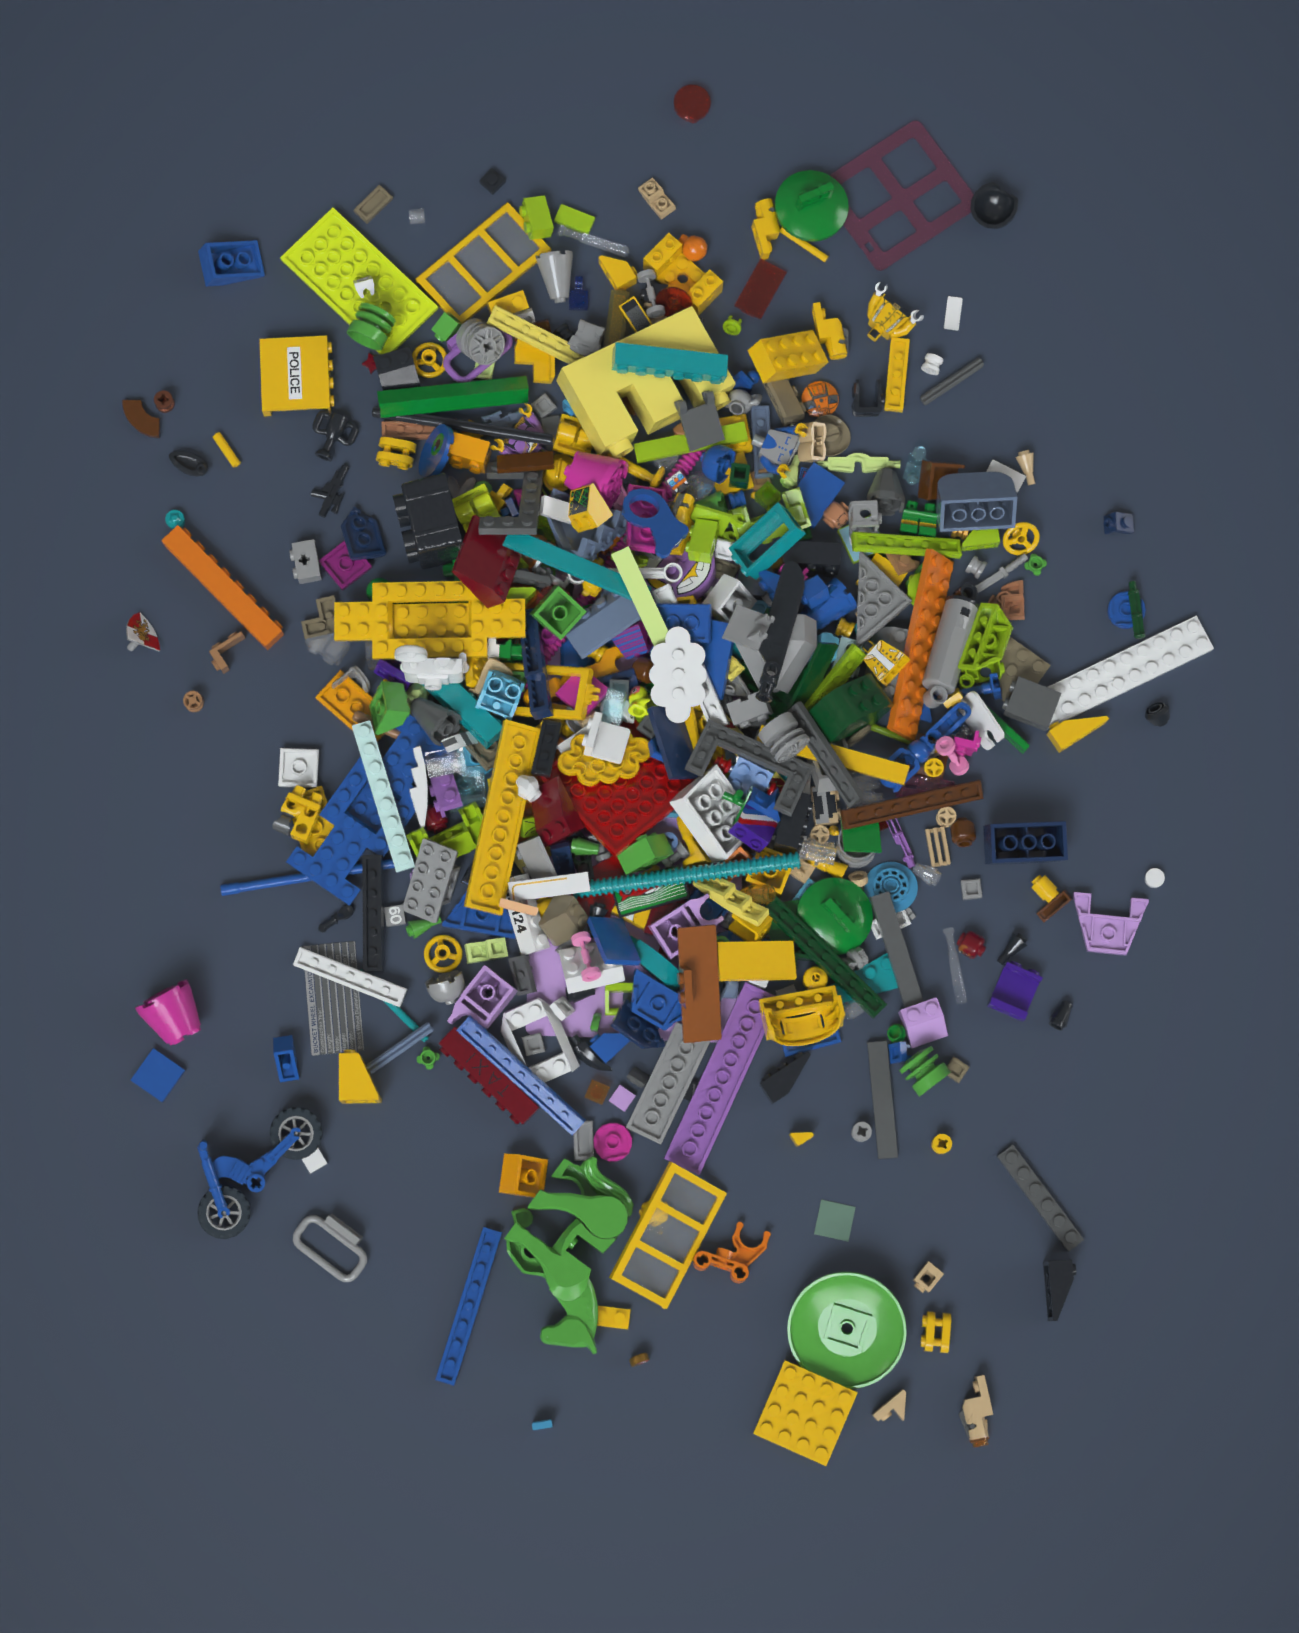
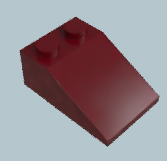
[532,776,585,847]

